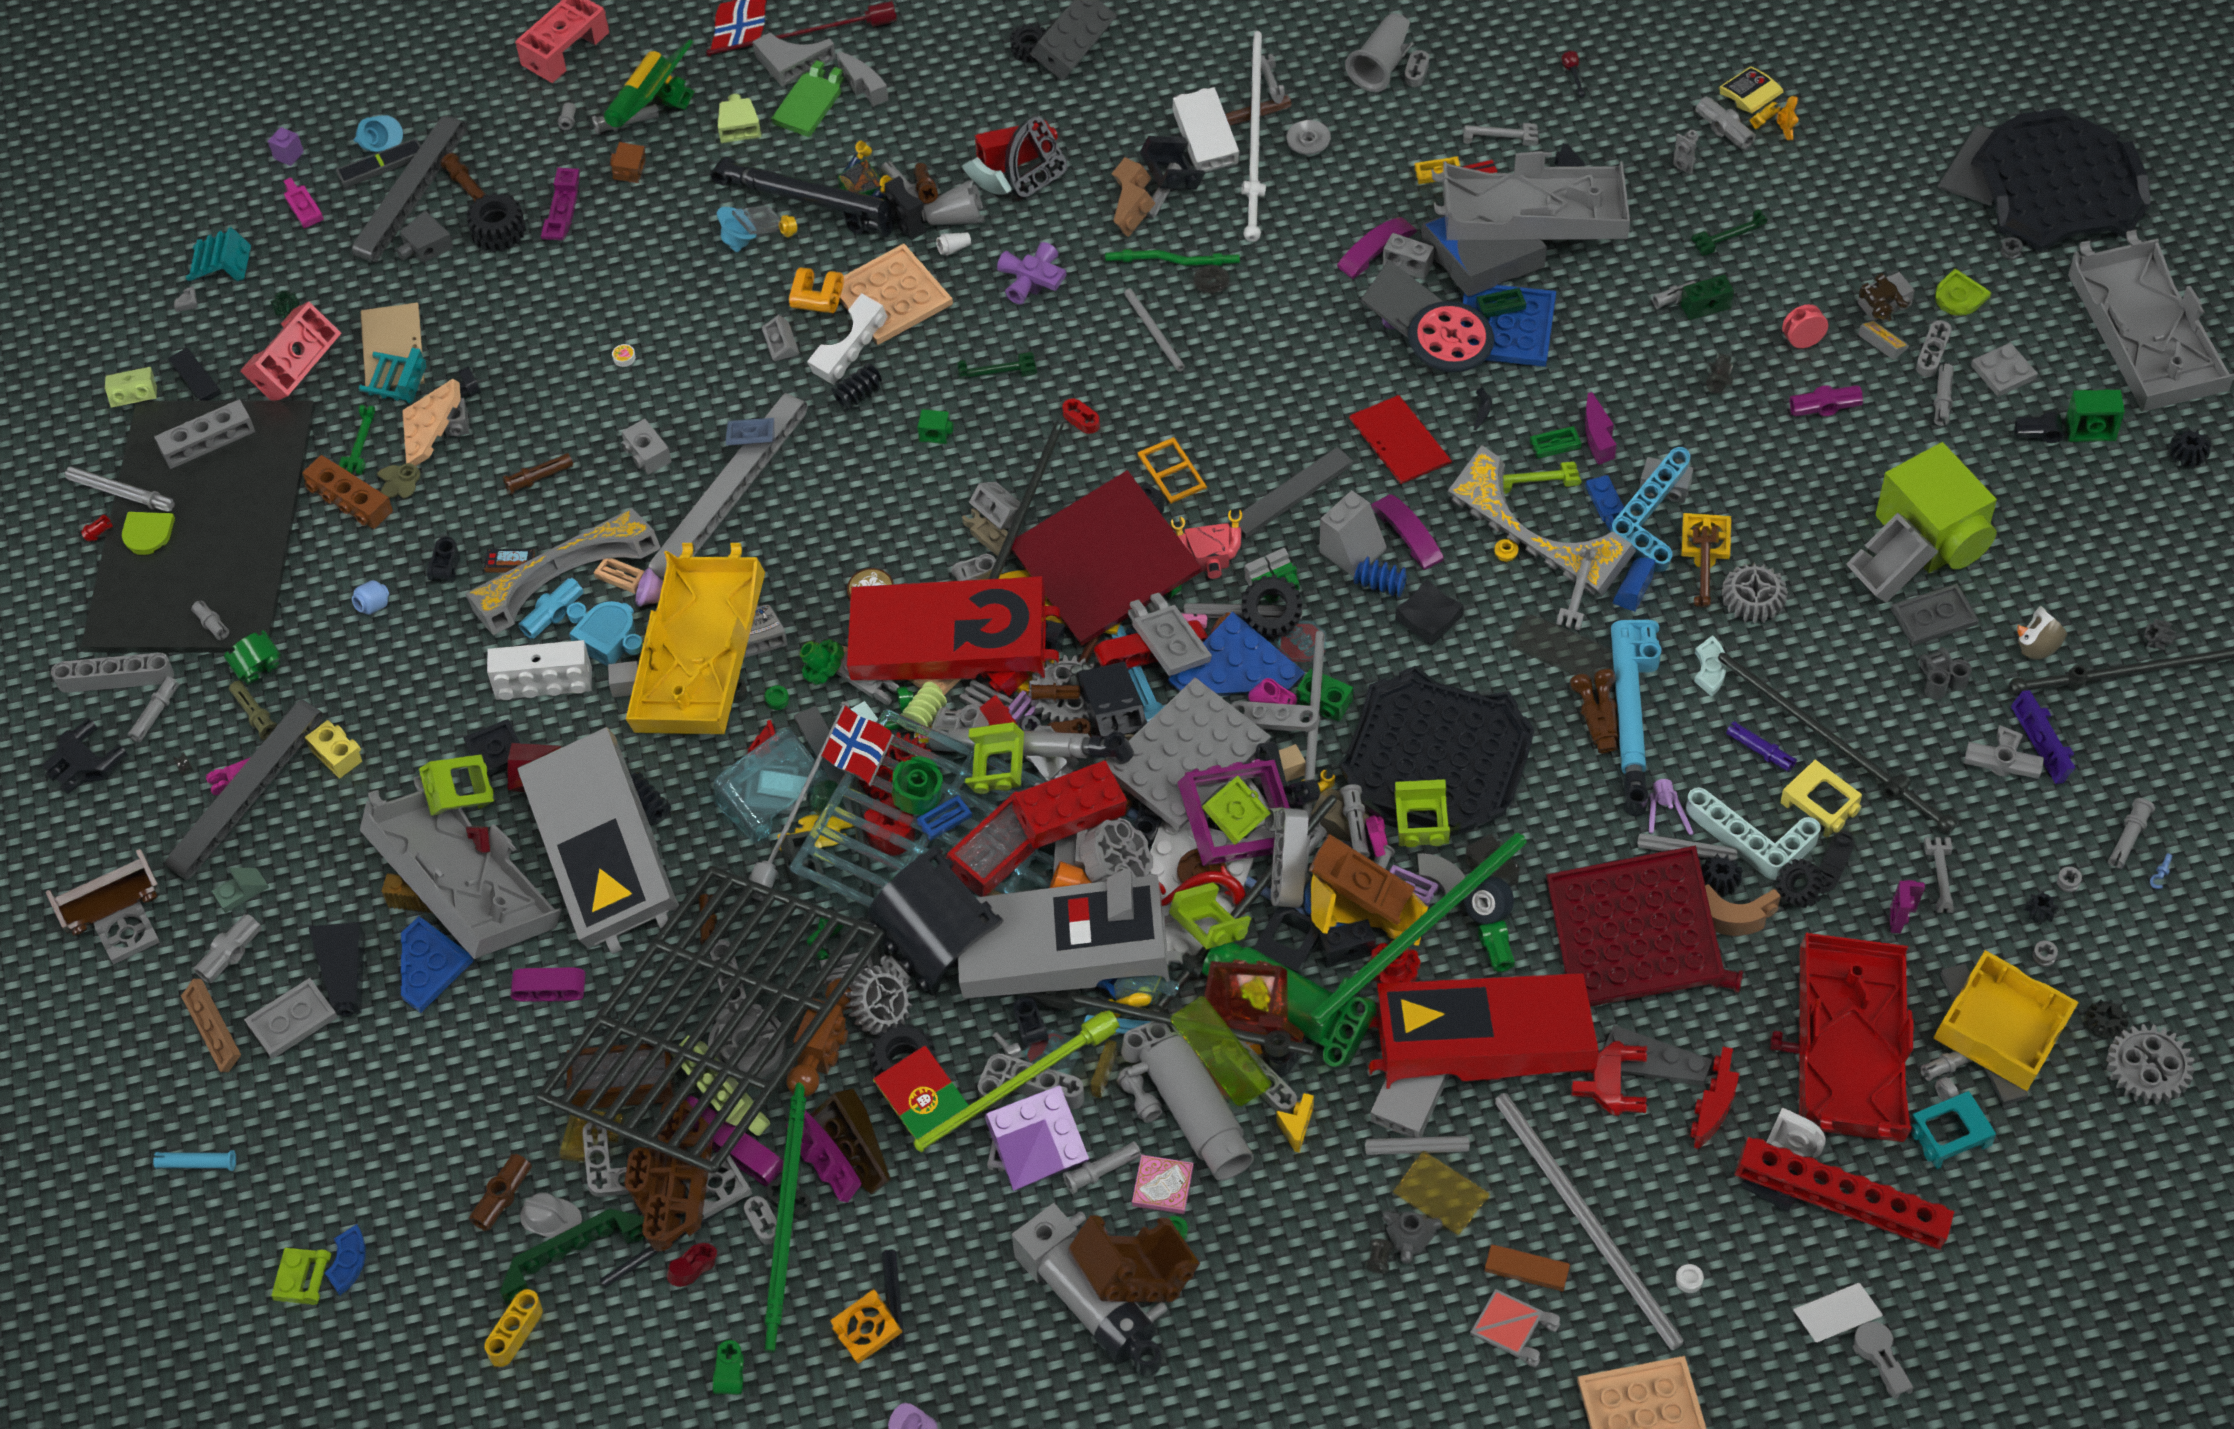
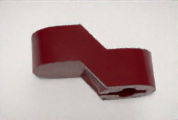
[667,1243,717,1287]

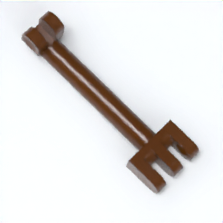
[1693,526,1719,608]

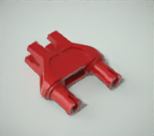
[1571,1041,1647,1116]

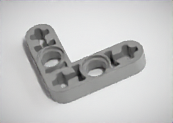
[583,1122,630,1197]

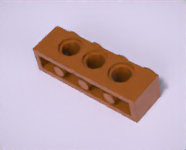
[302,455,393,529]

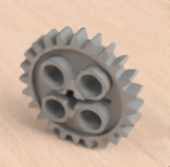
[1028,655,1094,727]
[2106,1024,2195,1105]

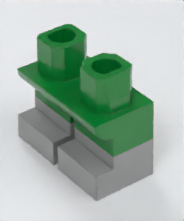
[1245,548,1300,603]

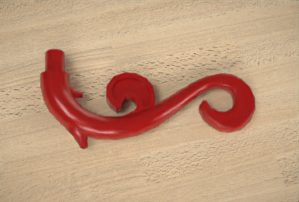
[1159,866,1246,914]

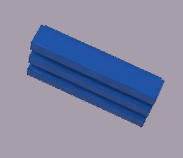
[916,795,972,841]

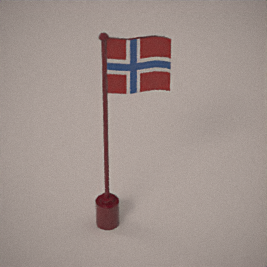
[706,0,897,57]

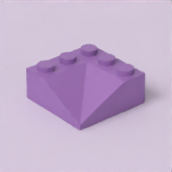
[985,1085,1089,1191]

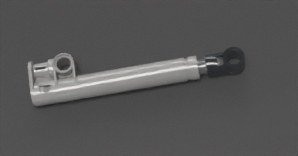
[929,704,1134,764]

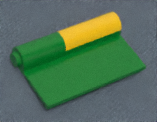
[604,39,693,128]

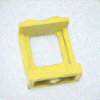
[1780,760,1862,838]

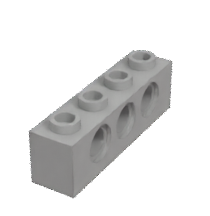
[154,399,255,469]

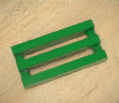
[1529,426,1582,459]

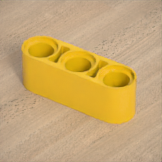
[485,1289,543,1367]

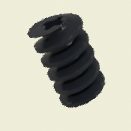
[831,363,882,410]
[631,772,671,826]

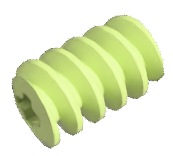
[899,682,947,733]

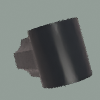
[2014,412,2064,443]

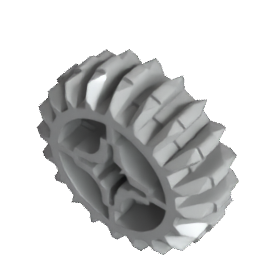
[1721,562,1788,624]
[845,966,913,1035]

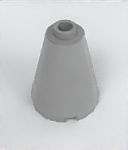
[922,180,985,225]

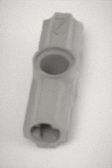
[1696,96,1756,150]
[1964,742,2044,779]
[193,914,262,983]

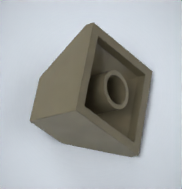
[1311,788,1371,841]

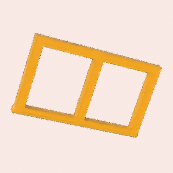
[1138,437,1207,504]

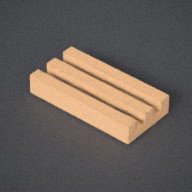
[594,558,644,594]

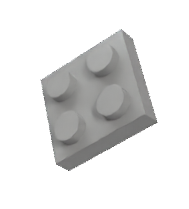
[1971,342,2038,397]

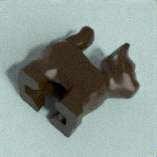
[1859,273,1908,321]

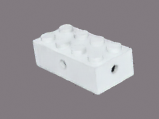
[487,640,592,700]

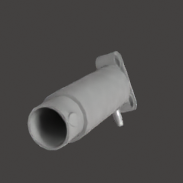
[1121,1012,1254,1180]

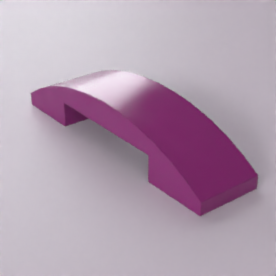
[541,168,580,240]
[1337,217,1417,279]
[1371,494,1444,570]

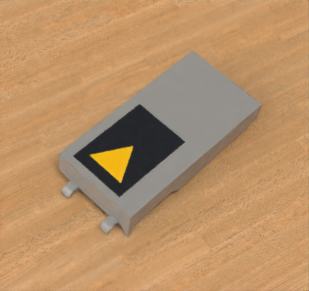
[517,727,679,954]

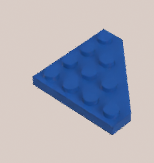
[1168,612,1305,696]

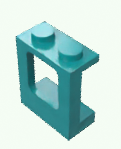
[1910,1091,1996,1169]

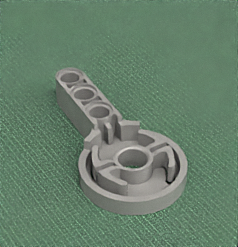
[708,940,786,1081]

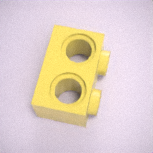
[305,720,362,779]

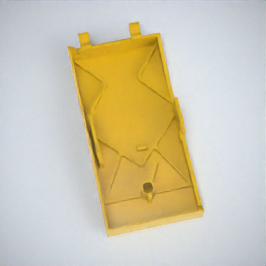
[626,543,765,734]

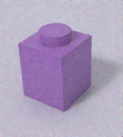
[268,127,304,166]

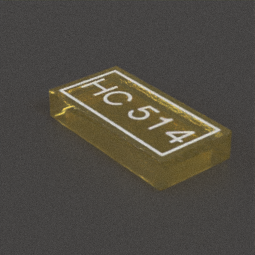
[1091,1040,1118,1098]

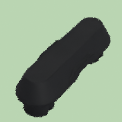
[1819,830,1855,892]

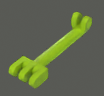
[1503,462,1582,494]

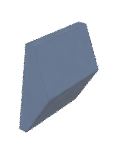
[726,418,775,446]

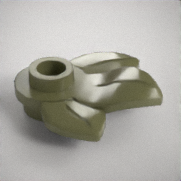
[377,463,420,499]

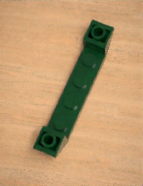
[500,1208,645,1306]

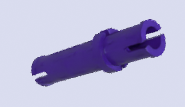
[1726,721,1797,772]

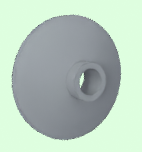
[1287,120,1330,154]

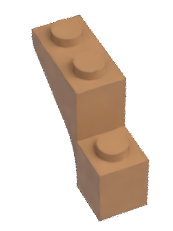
[1112,157,1156,237]

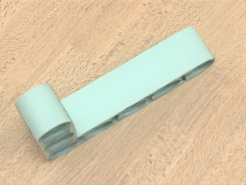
[1686,788,1821,880]

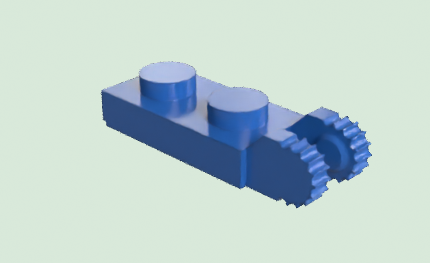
[1585,475,1624,531]

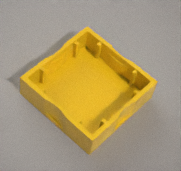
[1933,950,2078,1091]

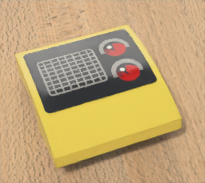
[1719,66,1783,113]

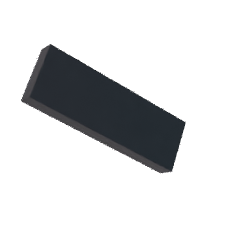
[168,348,221,401]

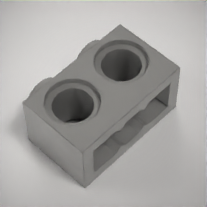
[1383,233,1434,280]
[969,482,1020,529]

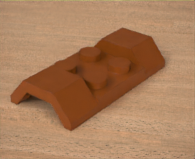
[1308,834,1415,926]

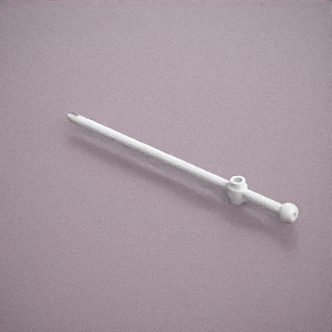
[1241,31,1266,242]

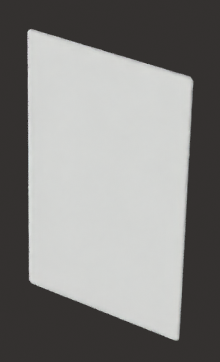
[1793,1283,1883,1342]

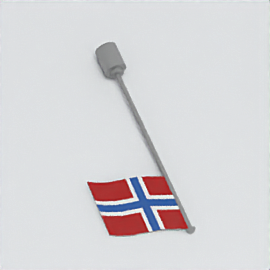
[743,701,894,901]

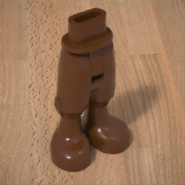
[1570,669,1619,754]

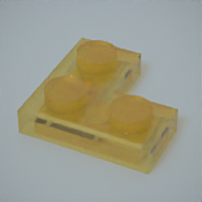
[559,1111,624,1162]

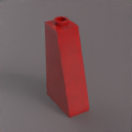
[974,120,1058,173]

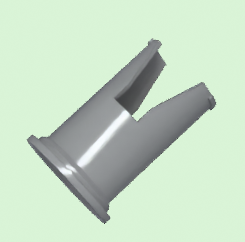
[1345,13,1413,92]

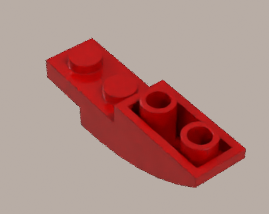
[1690,1047,1740,1149]

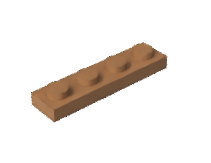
[181,979,241,1072]

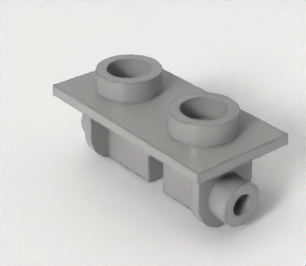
[1673,130,1699,175]

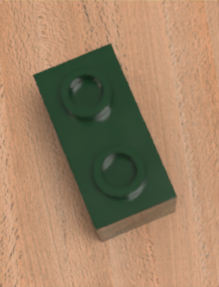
[1680,274,1734,321]

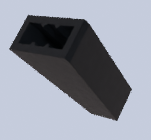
[309,922,365,1016]

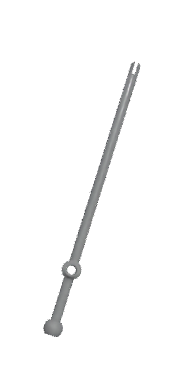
[1302,630,1325,890]

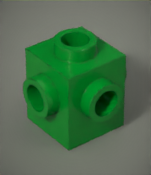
[656,75,695,110]

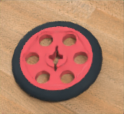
[1408,301,1494,373]

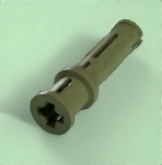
[229,681,278,741]

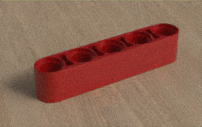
[1094,620,1208,669]

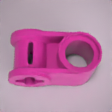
[1248,678,1297,705]

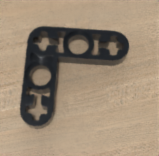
[1255,742,1320,809]

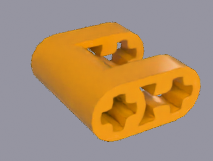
[789,267,844,313]

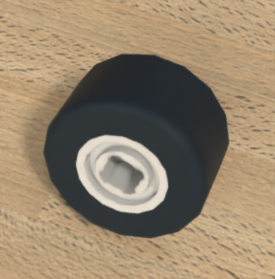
[1464,876,1514,924]

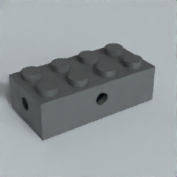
[1030,0,1117,81]

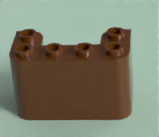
[1068,1215,1200,1302]

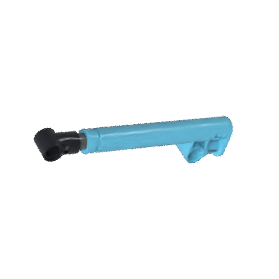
[1611,620,1662,817]

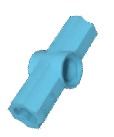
[518,578,584,639]

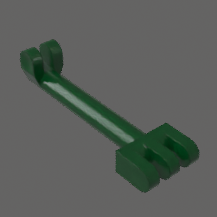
[1691,209,1768,256]
[957,352,1037,379]

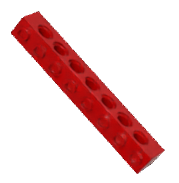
[1734,1137,1955,1250]

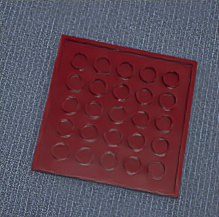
[1546,845,1726,1007]

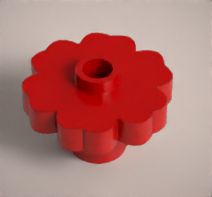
[1369,940,1421,983]

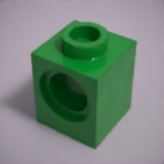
[917,409,954,444]

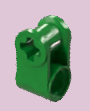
[713,1340,744,1395]

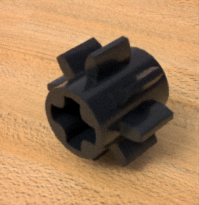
[2024,891,2059,925]

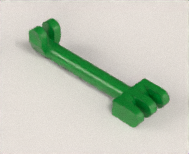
[339,405,376,475]

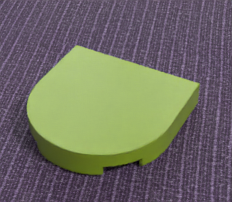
[1935,269,1991,316]
[122,512,175,555]

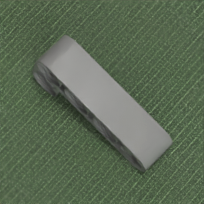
[1265,807,1308,908]
[978,1054,1085,1109]

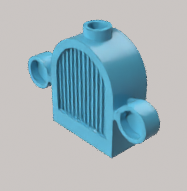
[567,601,643,667]

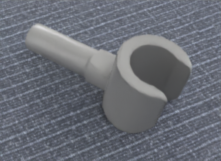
[993,1032,1022,1059]

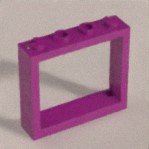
[1177,759,1289,866]

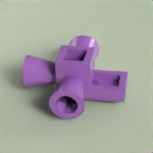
[997,242,1066,304]

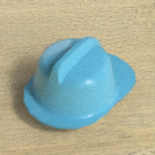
[354,115,403,152]
[716,207,757,252]

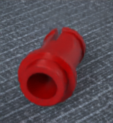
[81,515,112,542]

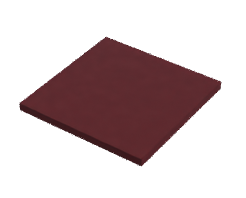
[1011,470,1203,646]

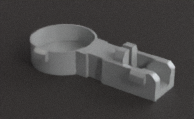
[1852,1322,1913,1399]

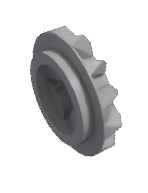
[880,955,912,987]

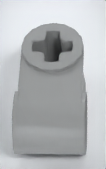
[951,554,996,581]

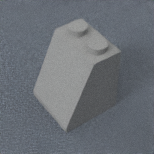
[1320,490,1387,577]

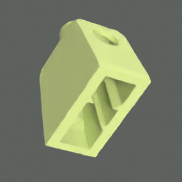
[718,94,762,143]

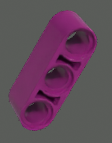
[510,967,586,1002]

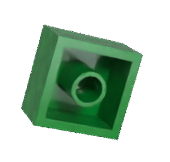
[2065,389,2125,442]

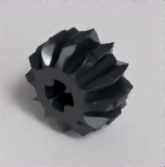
[2169,427,2211,469]
[1701,853,1743,898]

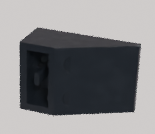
[1078,661,1147,736]

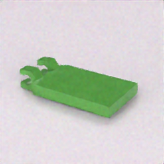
[771,60,844,138]

